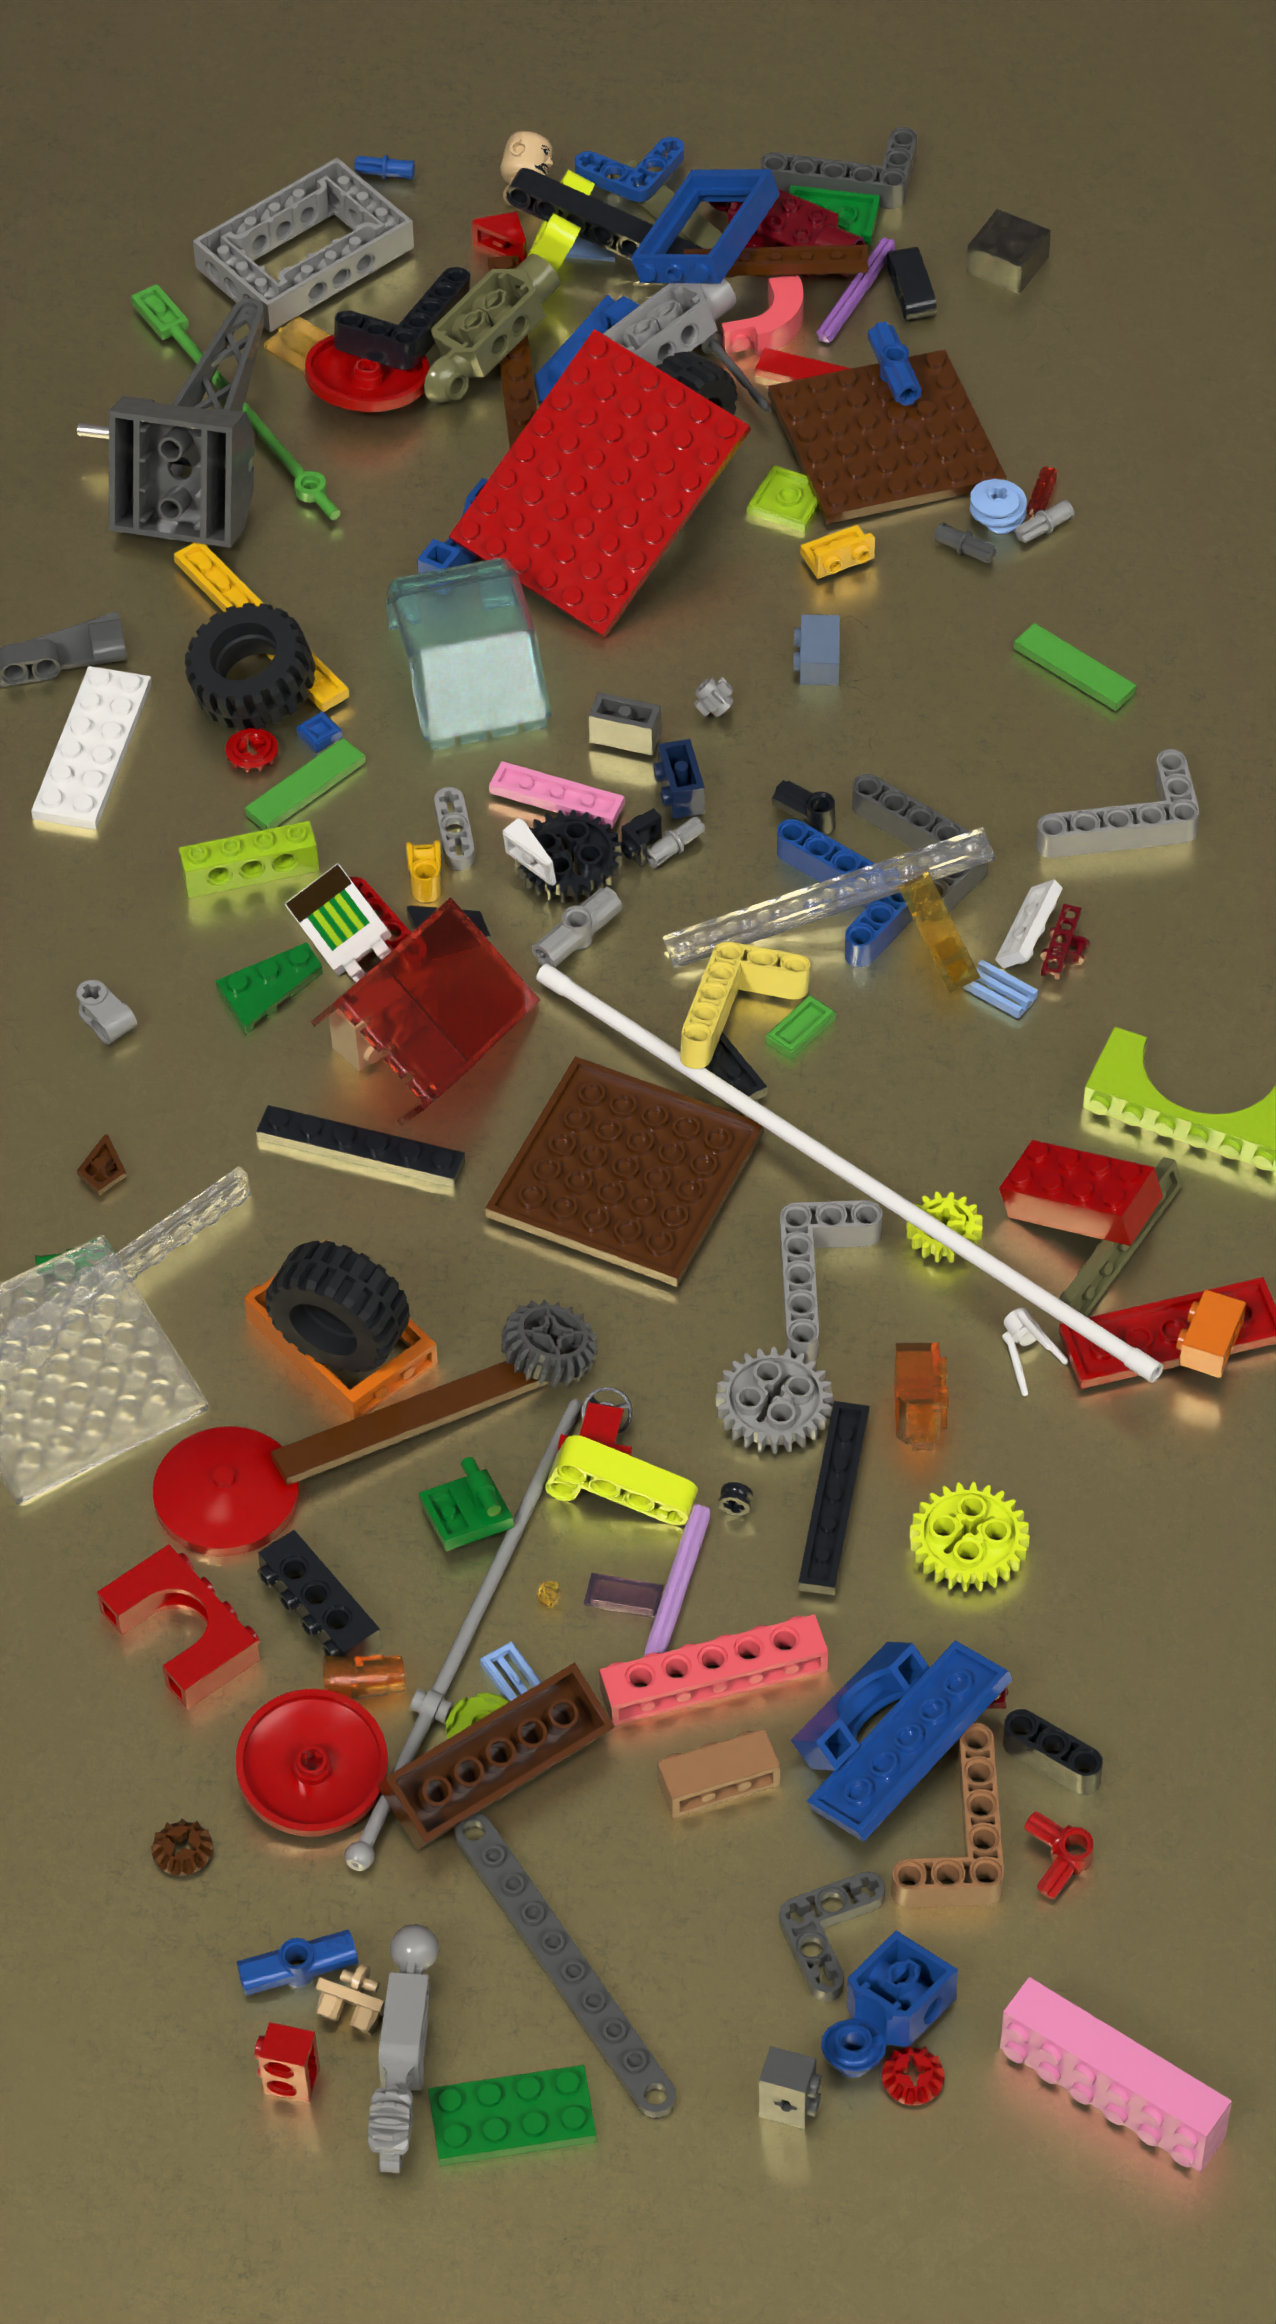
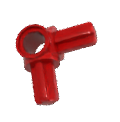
[1024,1812,1094,1900]

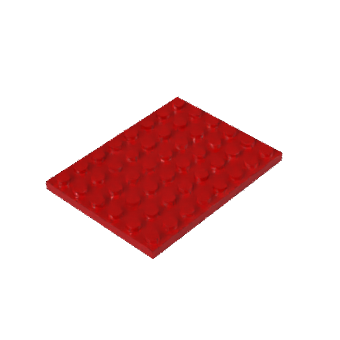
[449,329,751,638]

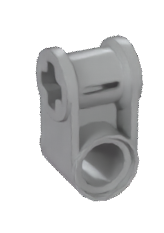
[76,980,137,1045]

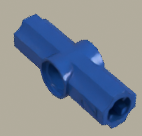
[867,321,922,406]
[236,1929,359,1996]

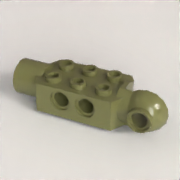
[424,254,560,403]

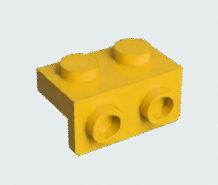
[800,525,875,579]

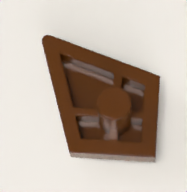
[77,1134,127,1196]

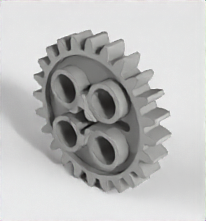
[716,1347,833,1454]

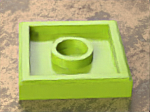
[747,465,819,532]

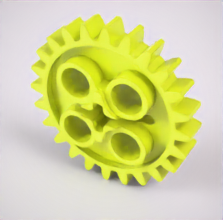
[910,1482,1030,1592]

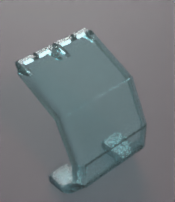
[385,558,552,751]

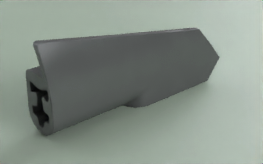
[0,612,127,687]

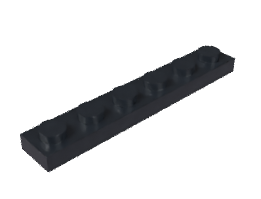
[256,1105,465,1188]
[798,1401,870,1596]

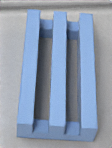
[962,959,1038,1019]
[480,1641,541,1701]

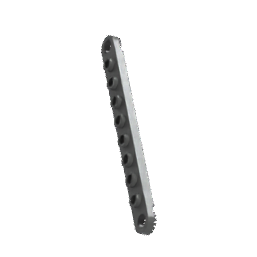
[455,1814,676,2119]

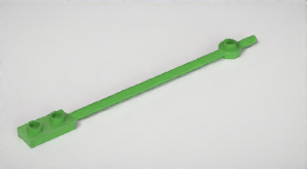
[131,284,341,520]

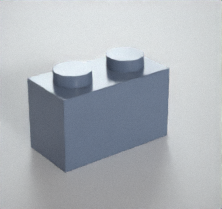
[793,615,840,685]

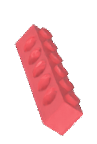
[599,1614,828,1726]

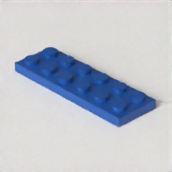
[807,1640,1013,1842]

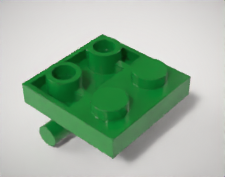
[419,1457,514,1551]

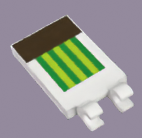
[285,864,396,986]

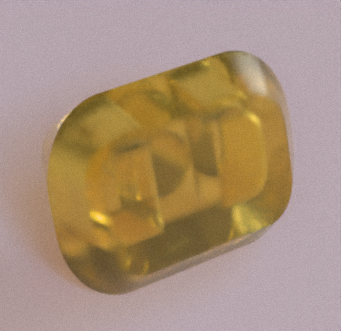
[536,1580,560,1608]

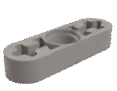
[434,787,475,870]

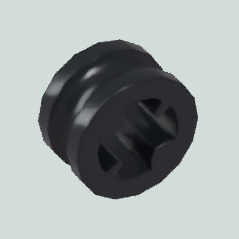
[718,1482,753,1516]

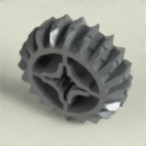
[501,1299,598,1388]

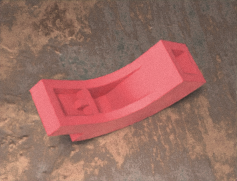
[721,274,804,357]

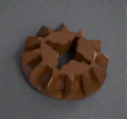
[151,1818,213,1876]

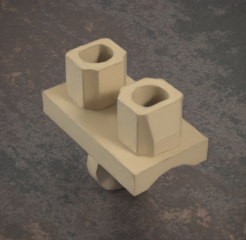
[316,1964,385,2034]

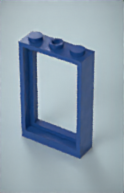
[631,169,780,284]

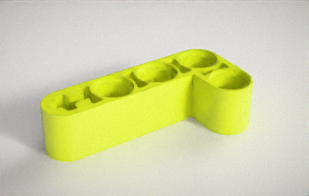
[545,1435,698,1526]

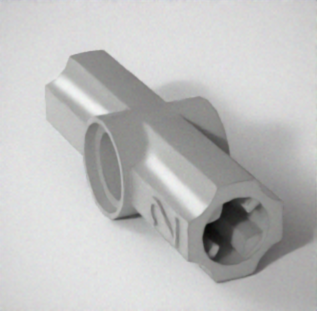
[532,887,622,968]

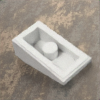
[502,817,556,886]

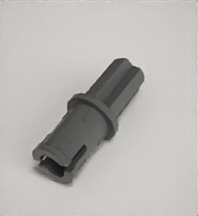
[934,522,996,563]

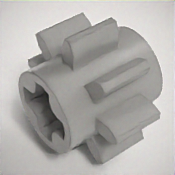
[694,677,734,717]

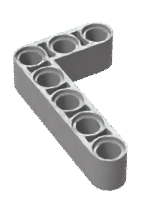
[1036,749,1199,858]
[780,1200,883,1364]

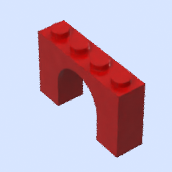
[97,1544,260,1710]

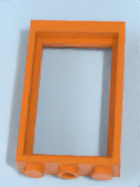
[244,1239,438,1420]

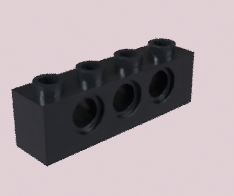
[257,1530,382,1672]

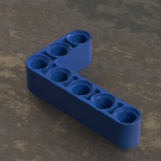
[777,819,916,967]

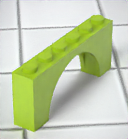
[1083,1027,1276,1173]

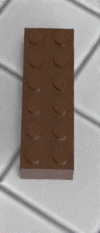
[377,1662,615,1851]

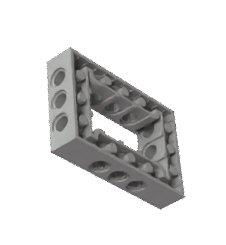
[193,158,414,332]

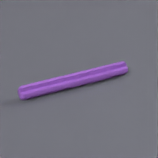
[816,237,896,343]

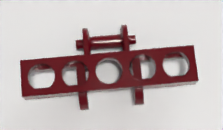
[1040,904,1090,980]

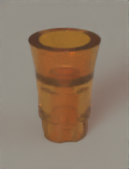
[322,1654,406,1700]

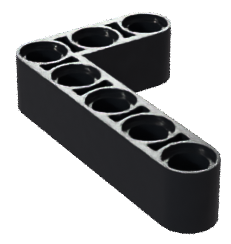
[334,267,471,370]

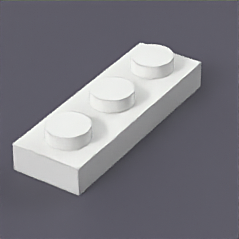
[995,879,1063,969]

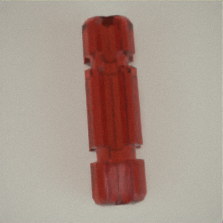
[1026,466,1057,518]

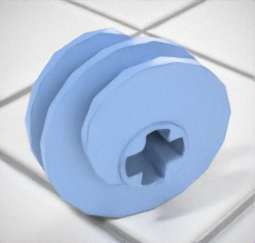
[970,479,1027,534]

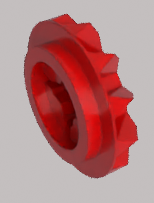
[226,728,278,773]
[881,2045,945,2105]

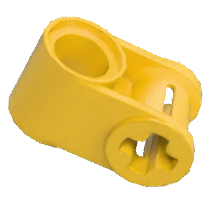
[406,840,442,903]

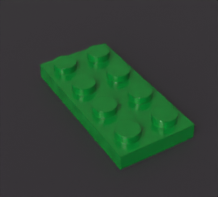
[428,2065,597,2167]

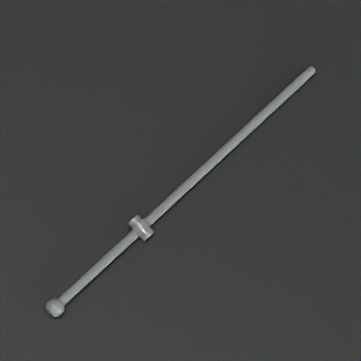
[344,1399,582,1871]

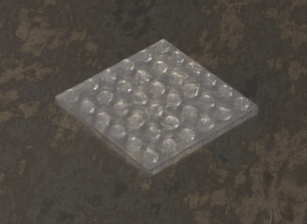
[0,1234,209,1505]

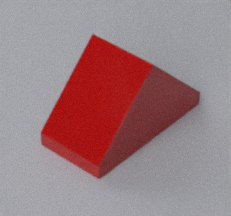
[472,211,527,264]

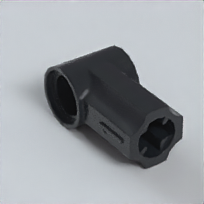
[772,780,836,835]

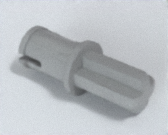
[1015,500,1074,543]
[647,817,705,868]

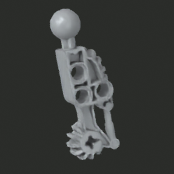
[368,1924,439,2173]

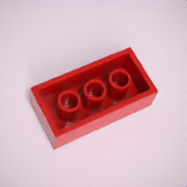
[999,1140,1163,1246]

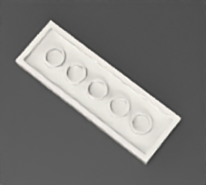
[31,666,152,830]

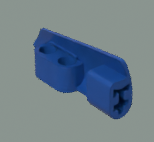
[534,295,640,404]

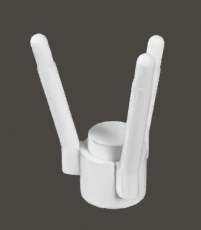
[1002,1308,1069,1396]

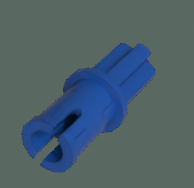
[354,155,415,180]

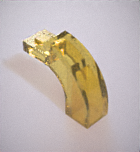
[898,872,981,993]

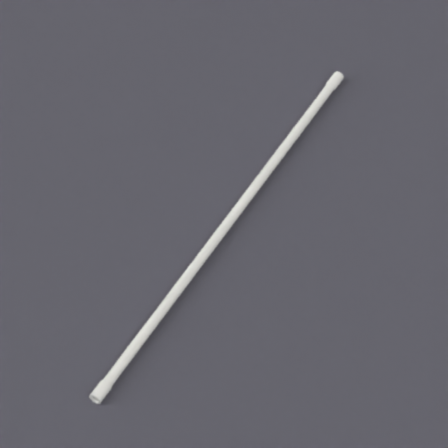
[536,964,1163,1383]

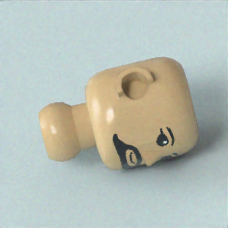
[500,131,553,207]

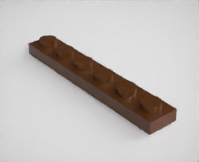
[683,245,868,278]

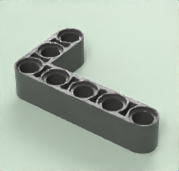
[761,127,917,209]
[852,774,989,922]

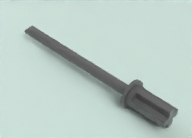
[700,332,771,413]

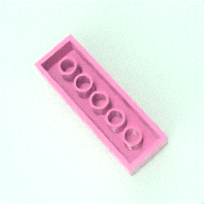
[1000,1977,1232,2173]

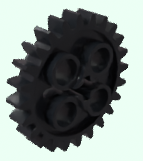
[514,810,622,903]

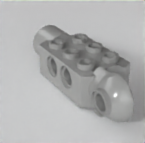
[603,278,737,367]

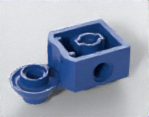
[821,1930,958,2078]

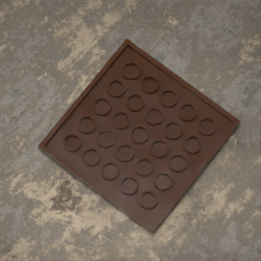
[768,349,1007,524]
[485,1056,764,1287]

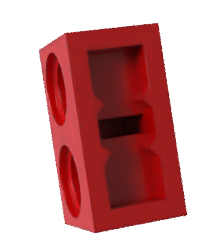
[254,2022,320,2103]

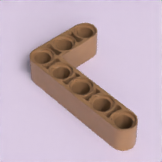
[891,1723,1004,1908]

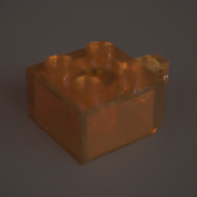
[894,1343,948,1451]

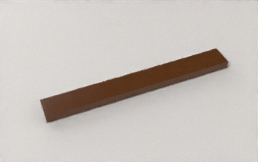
[271,1361,548,1485]

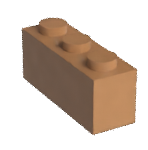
[657,1729,780,1818]

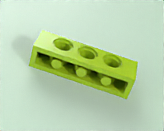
[178,821,319,898]

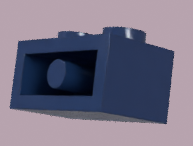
[653,739,705,819]

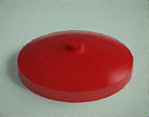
[305,335,430,412]
[153,1426,299,1556]
[236,1689,388,1837]

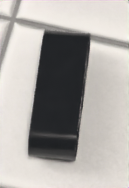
[886,247,937,321]
[1003,1709,1103,1795]

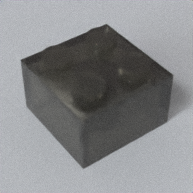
[966,209,1051,294]

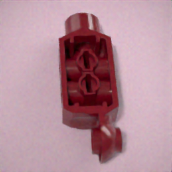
[708,189,865,278]

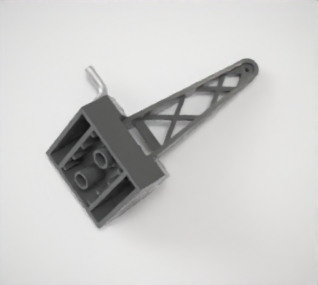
[77,299,265,548]

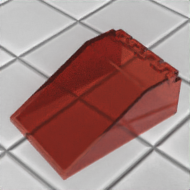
[310,897,540,1126]

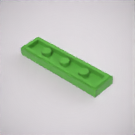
[1014,623,1137,711]
[245,738,366,830]

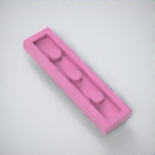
[489,761,625,829]

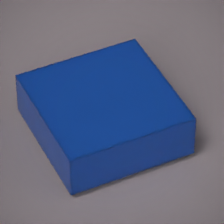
[296,711,343,753]

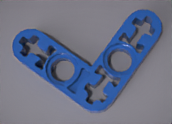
[575,137,684,202]

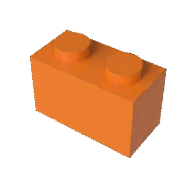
[1176,1289,1246,1378]

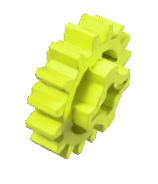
[906,1192,983,1263]

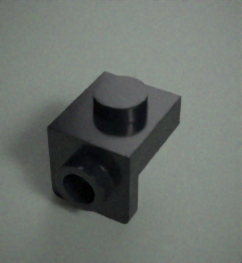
[621,808,662,867]

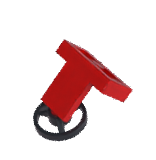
[558,1387,633,1456]

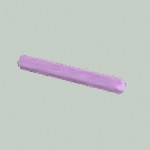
[644,1504,711,1656]

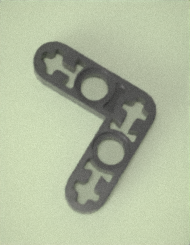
[779,1872,885,2002]

